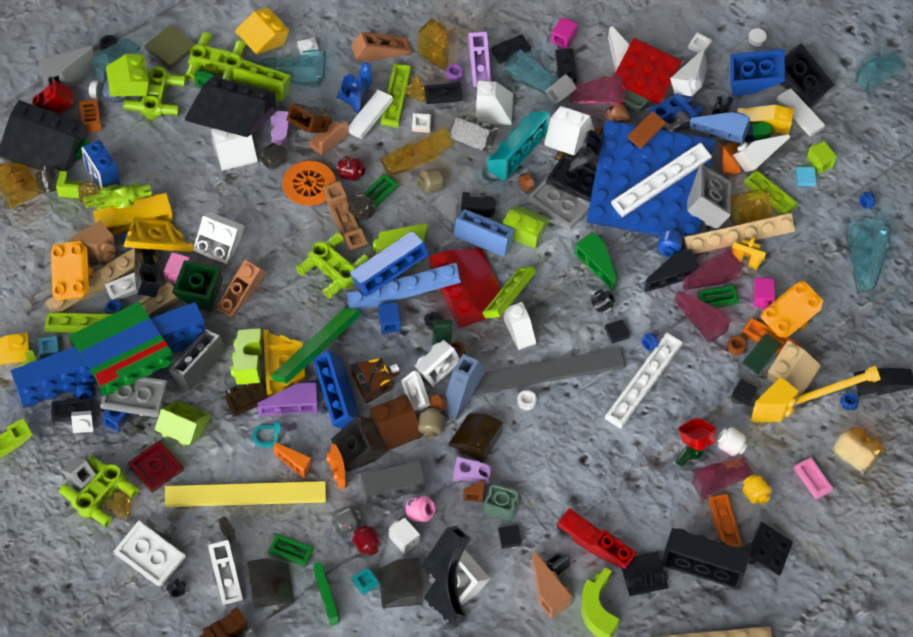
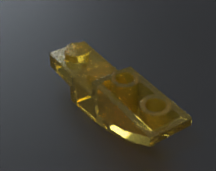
[380,127,454,175]

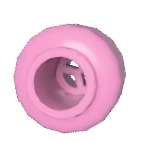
[406,496,436,522]

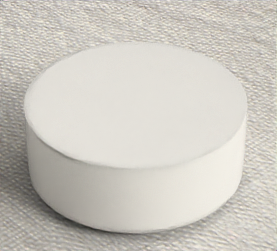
[748,28,767,46]
[89,80,102,99]
[517,390,537,411]

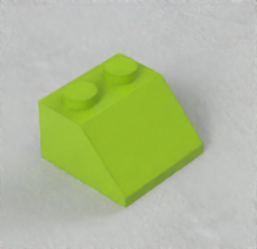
[106,54,149,96]
[502,205,551,249]
[155,400,211,445]

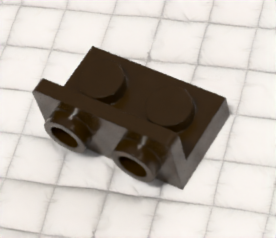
[222,381,268,417]

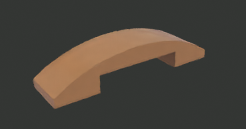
[322,181,368,252]

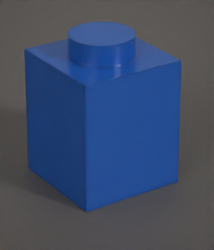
[378,302,400,334]

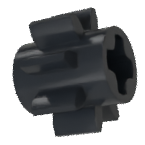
[592,289,615,314]

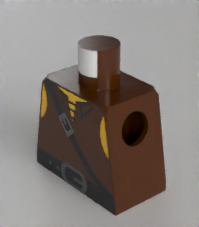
[286,103,332,133]
[351,358,400,404]

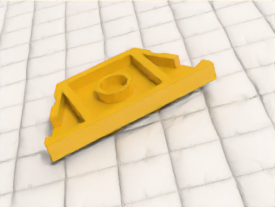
[124,218,194,252]
[263,330,305,397]

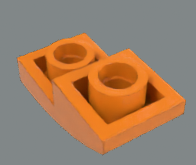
[327,444,345,489]

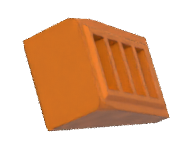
[79,99,102,133]
[273,442,311,478]

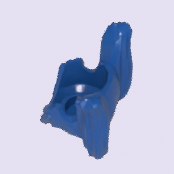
[336,62,372,113]

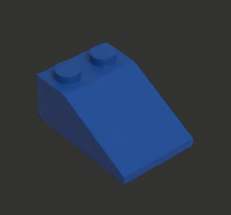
[730,49,785,96]

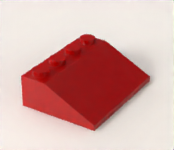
[429,248,501,329]

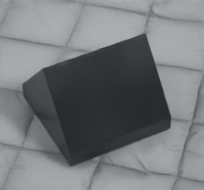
[546,553,570,575]

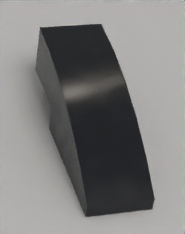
[134,248,160,298]
[853,368,913,396]

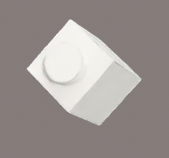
[389,518,420,555]

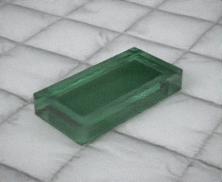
[432,319,453,345]
[743,333,781,375]

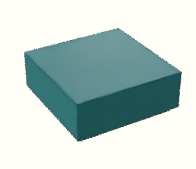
[351,567,380,596]

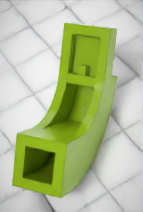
[581,568,620,637]

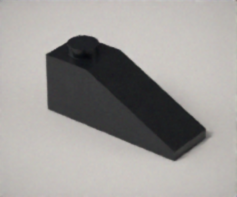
[644,249,700,292]

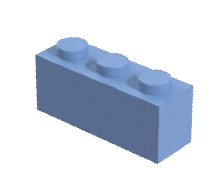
[453,209,515,256]

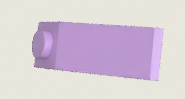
[467,32,491,87]

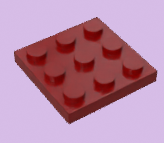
[611,38,682,104]

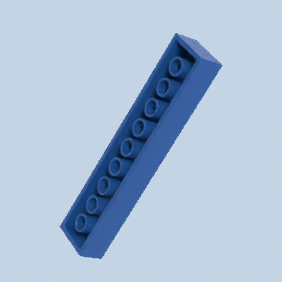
[10,302,205,408]

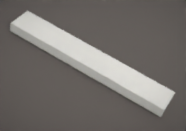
[611,143,712,218]
[605,333,683,429]

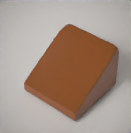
[463,481,485,502]

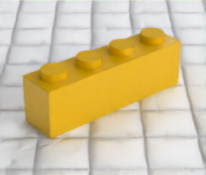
[93,193,173,236]

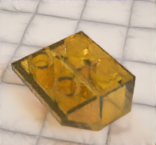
[831,426,886,474]

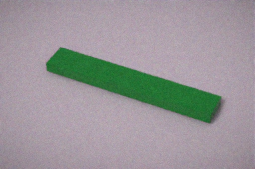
[271,308,360,384]

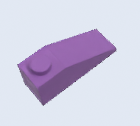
[258,382,317,416]

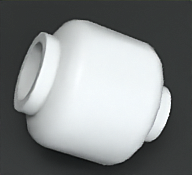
[717,427,747,456]

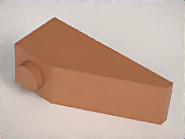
[351,32,411,61]

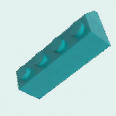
[487,111,550,182]

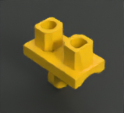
[731,236,766,270]

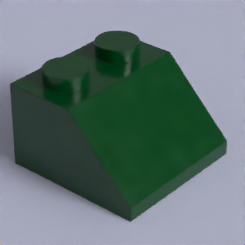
[172,260,223,312]

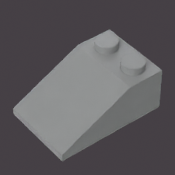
[687,164,731,229]

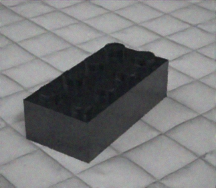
[662,528,751,590]

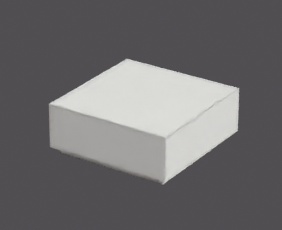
[688,32,713,53]
[412,113,431,133]

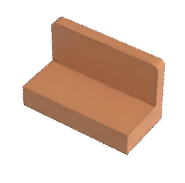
[309,120,348,156]

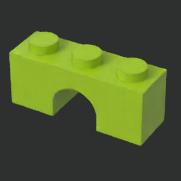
[231,328,264,385]

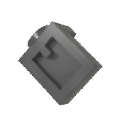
[150,513,177,542]

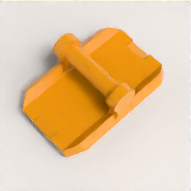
[51,241,93,301]
[760,281,823,337]

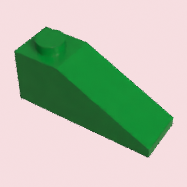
[574,232,617,291]

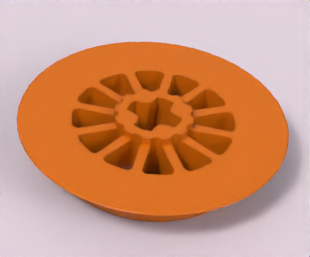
[282,161,336,206]

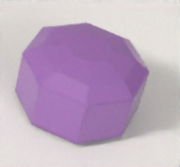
[446,63,463,82]

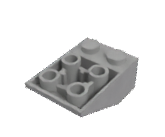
[38,46,96,89]

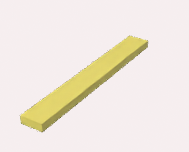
[165,481,326,507]

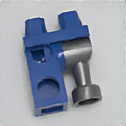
[648,93,703,132]
[102,410,150,437]

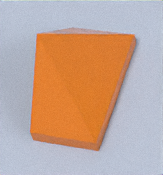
[719,142,741,174]

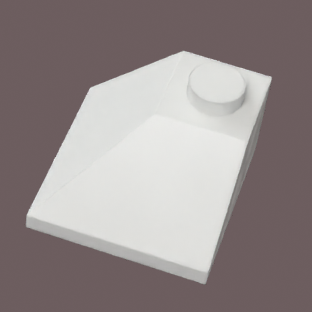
[475,81,513,125]

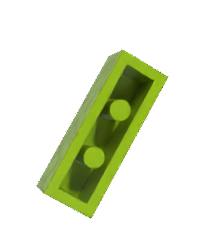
[233,59,291,102]

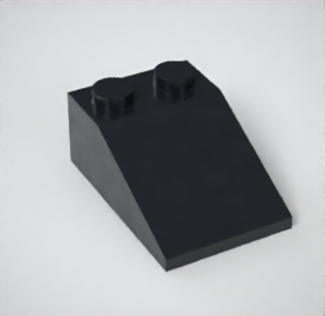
[780,43,834,107]

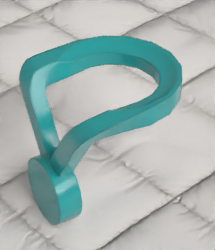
[252,420,280,448]

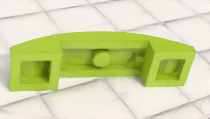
[0,418,33,459]

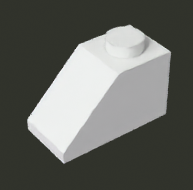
[503,302,536,350]

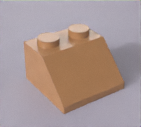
[68,220,117,265]

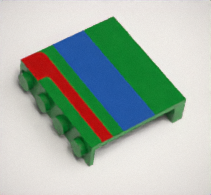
[69,302,173,397]

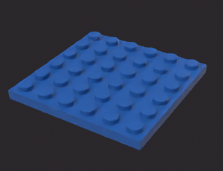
[586,120,714,241]

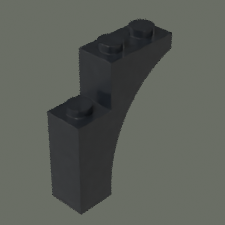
[422,526,471,624]

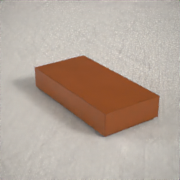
[627,111,666,149]

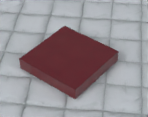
[128,440,184,493]

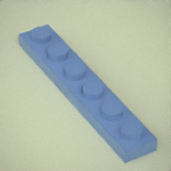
[347,263,461,311]

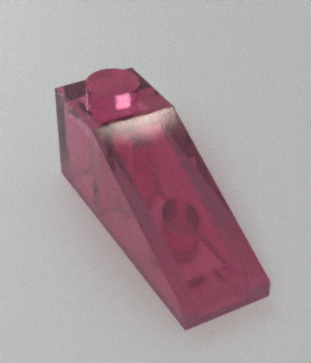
[570,76,626,105]
[683,249,742,290]
[674,291,730,343]
[692,458,753,499]

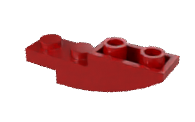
[557,508,637,569]

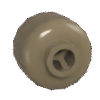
[417,168,446,194]
[418,408,445,439]

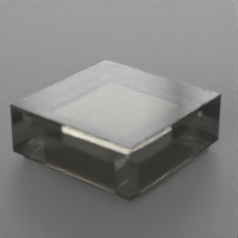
[219,516,236,543]

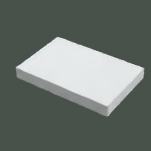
[113,520,186,588]

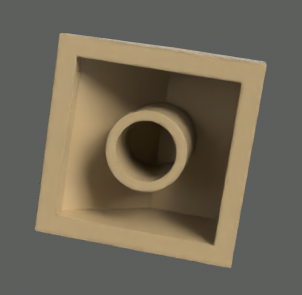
[767,341,821,396]

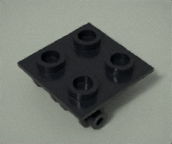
[569,130,605,172]
[748,521,793,576]
[621,551,669,596]

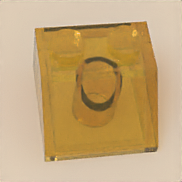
[418,18,448,71]
[0,162,43,209]
[730,189,772,225]

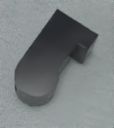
[461,192,496,217]

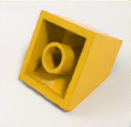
[235,7,289,55]
[751,377,799,422]

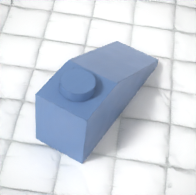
[690,112,750,144]

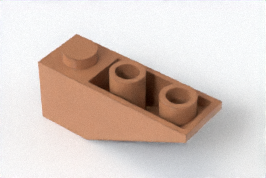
[216,260,267,318]
[531,552,572,619]

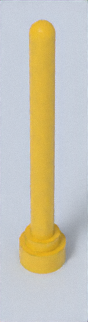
[796,365,881,405]

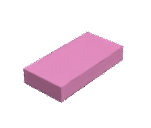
[794,457,833,500]

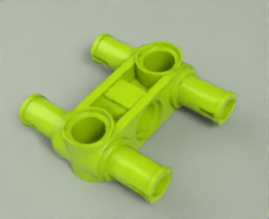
[184,32,246,81]
[123,66,186,120]
[83,182,152,210]
[296,232,369,299]
[59,455,139,527]

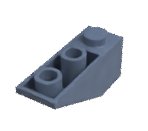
[443,354,486,420]

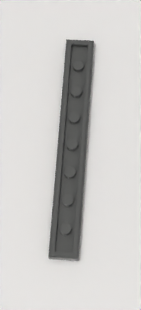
[473,348,625,395]

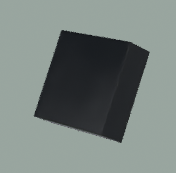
[604,319,630,344]
[731,379,758,405]
[498,525,522,549]

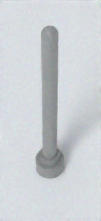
[18,263,103,313]

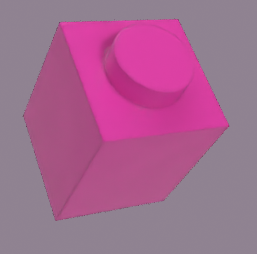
[551,17,578,49]
[752,278,775,309]

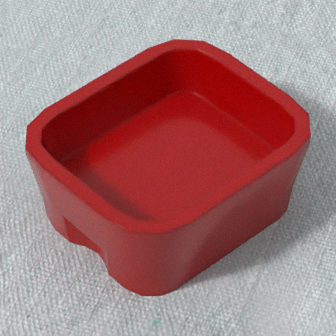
[678,418,717,451]

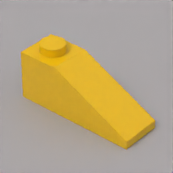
[737,105,794,135]
[0,333,31,365]

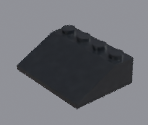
[185,76,277,137]
[0,100,88,175]

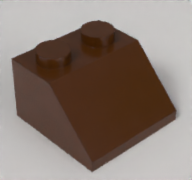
[370,394,422,451]

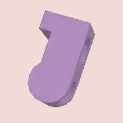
[271,111,290,148]
[452,457,492,485]

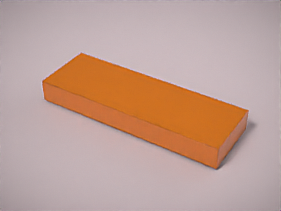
[742,317,801,355]
[708,494,743,548]

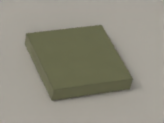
[145,25,196,69]

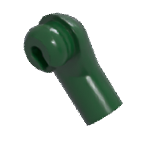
[675,447,704,467]

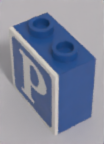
[82,139,120,191]

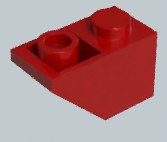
[32,81,73,113]

